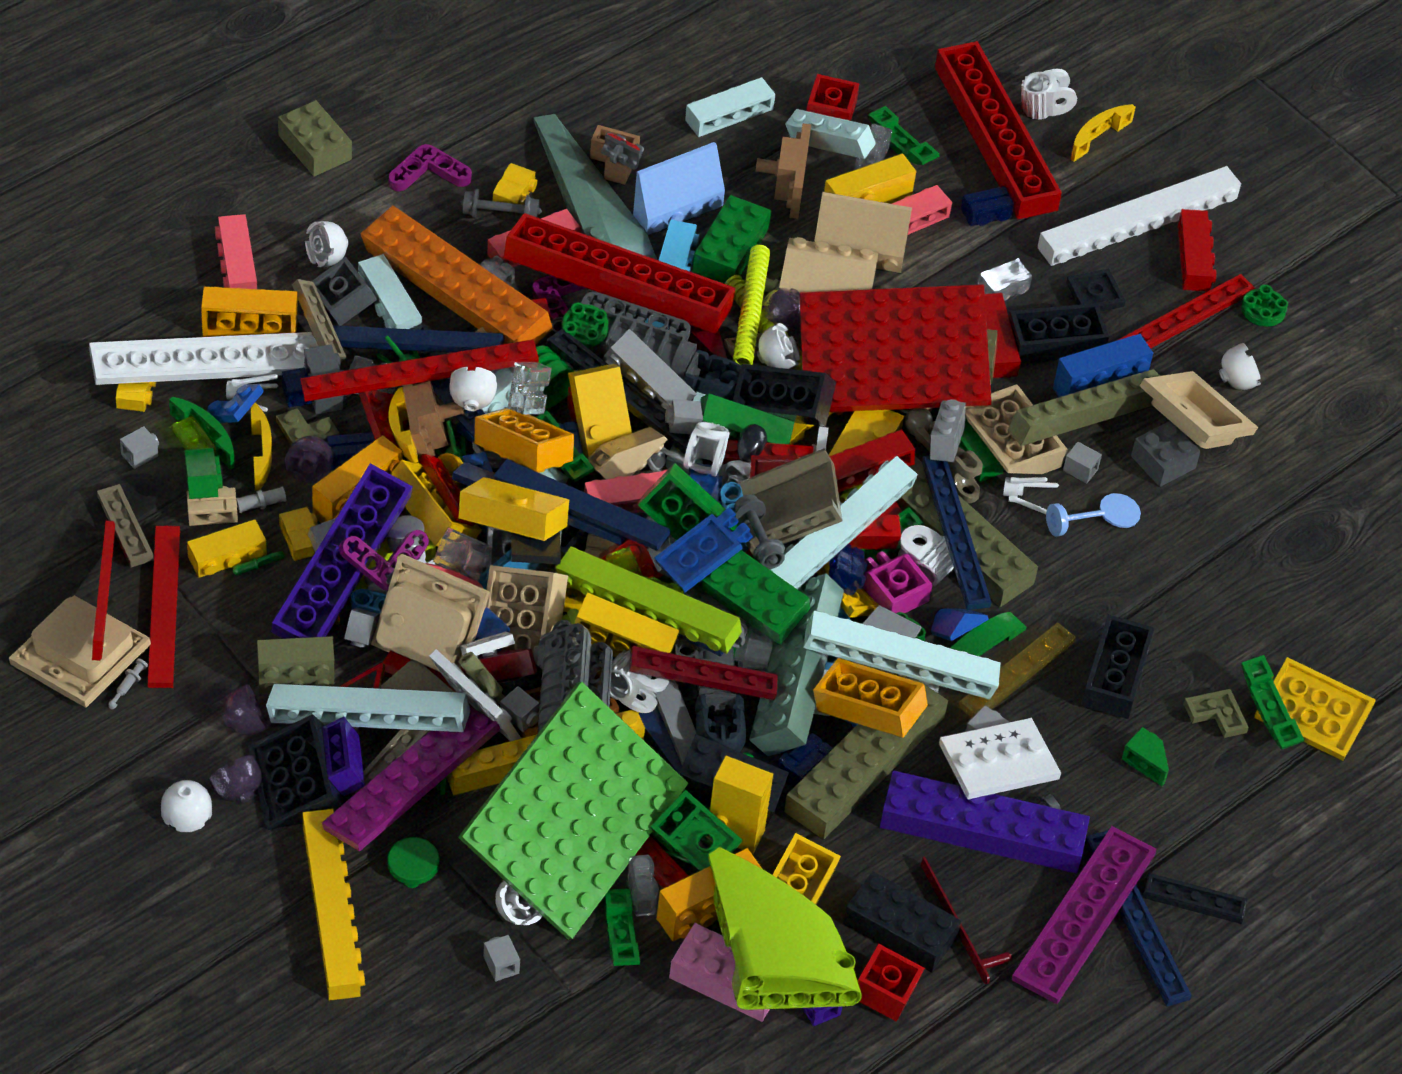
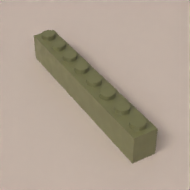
[1008,369,1160,446]

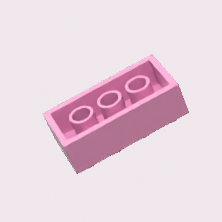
[669,923,770,1022]

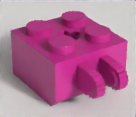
[862,551,933,613]

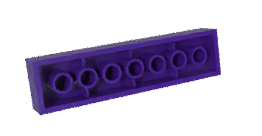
[271,463,413,639]
[880,771,1090,874]

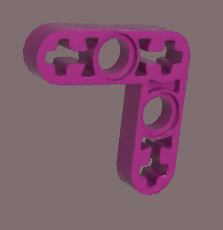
[389,144,472,191]
[532,275,586,331]
[339,530,429,591]

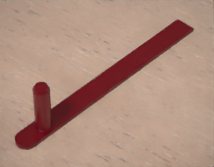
[921,857,1012,984]

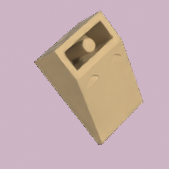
[587,427,667,480]

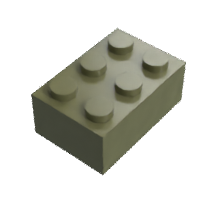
[278,100,352,176]
[257,636,334,694]

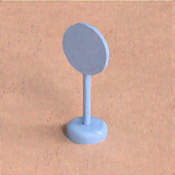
[1046,493,1141,537]

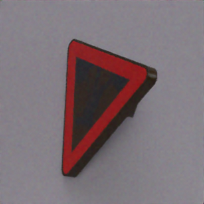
[338,662,385,689]

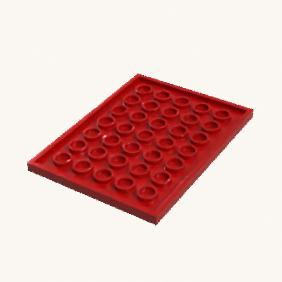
[800,285,992,412]

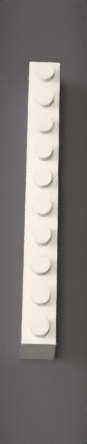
[1037,166,1241,266]

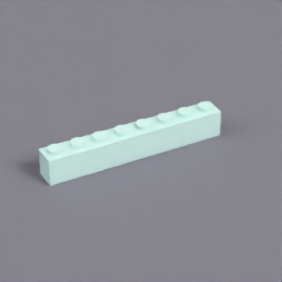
[769,456,918,589]
[803,611,1000,699]
[266,684,471,732]

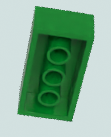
[692,195,771,284]
[638,463,740,540]
[701,550,810,645]

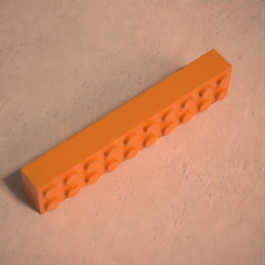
[360,206,553,345]

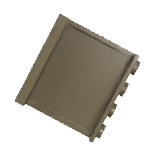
[738,448,843,554]

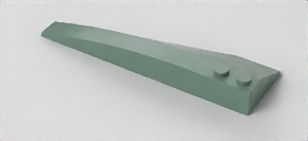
[534,114,657,260]

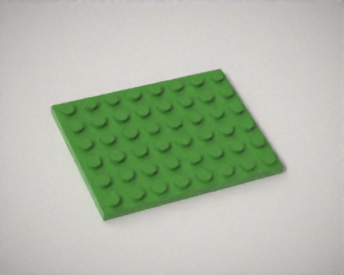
[458,682,688,939]

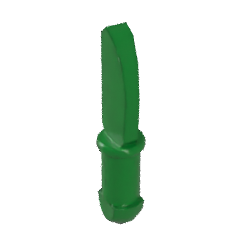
[233,551,286,576]

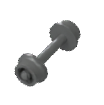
[460,189,542,219]
[734,494,785,569]

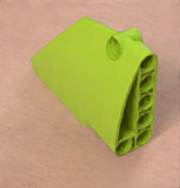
[708,847,862,1010]

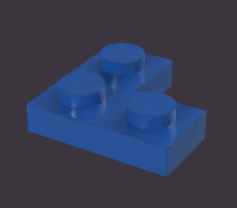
[207,384,264,423]

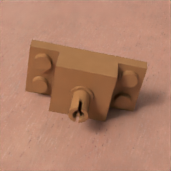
[756,123,811,219]
[402,381,464,457]

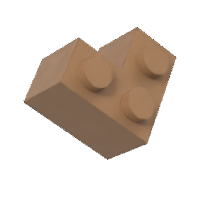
[590,125,640,185]

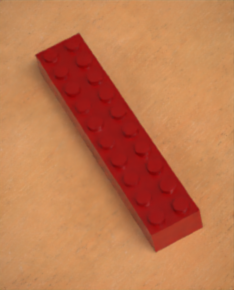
[935,41,1062,220]
[503,213,736,334]

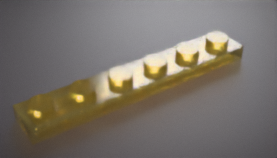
[959,622,1075,718]

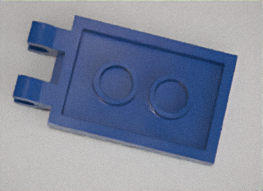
[654,508,753,593]

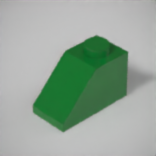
[1122,727,1169,786]

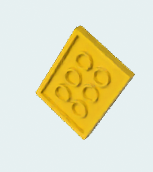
[1254,657,1376,761]

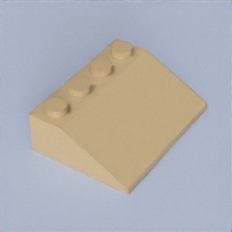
[814,192,912,273]
[778,237,878,296]
[965,384,1067,474]
[485,565,568,652]

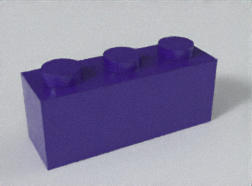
[322,717,365,796]

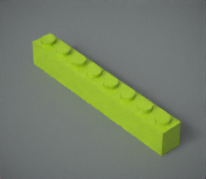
[556,546,742,654]

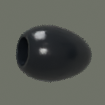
[737,424,767,462]

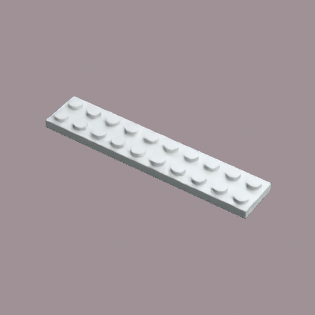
[89,332,318,385]

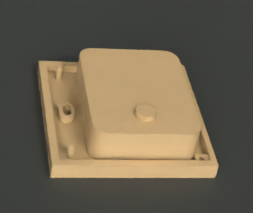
[1140,371,1258,449]
[371,554,490,673]
[9,595,151,708]

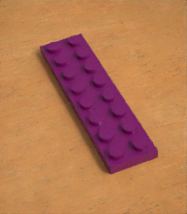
[322,706,501,852]
[1012,826,1156,1004]

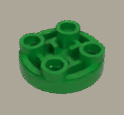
[1241,285,1288,327]
[562,303,608,348]
[388,837,439,888]

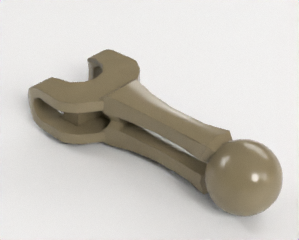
[904,408,983,503]

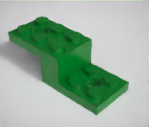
[651,790,742,871]

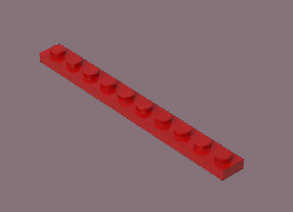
[300,339,539,402]

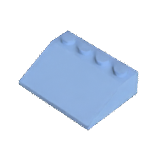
[633,142,725,235]

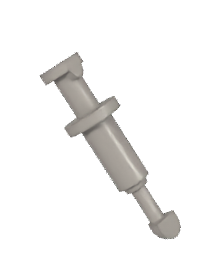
[108,659,148,709]

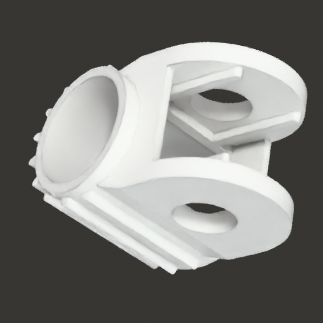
[1021,69,1077,120]
[683,422,730,477]
[898,525,954,587]
[610,649,669,713]

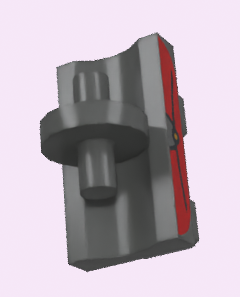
[601,132,644,170]

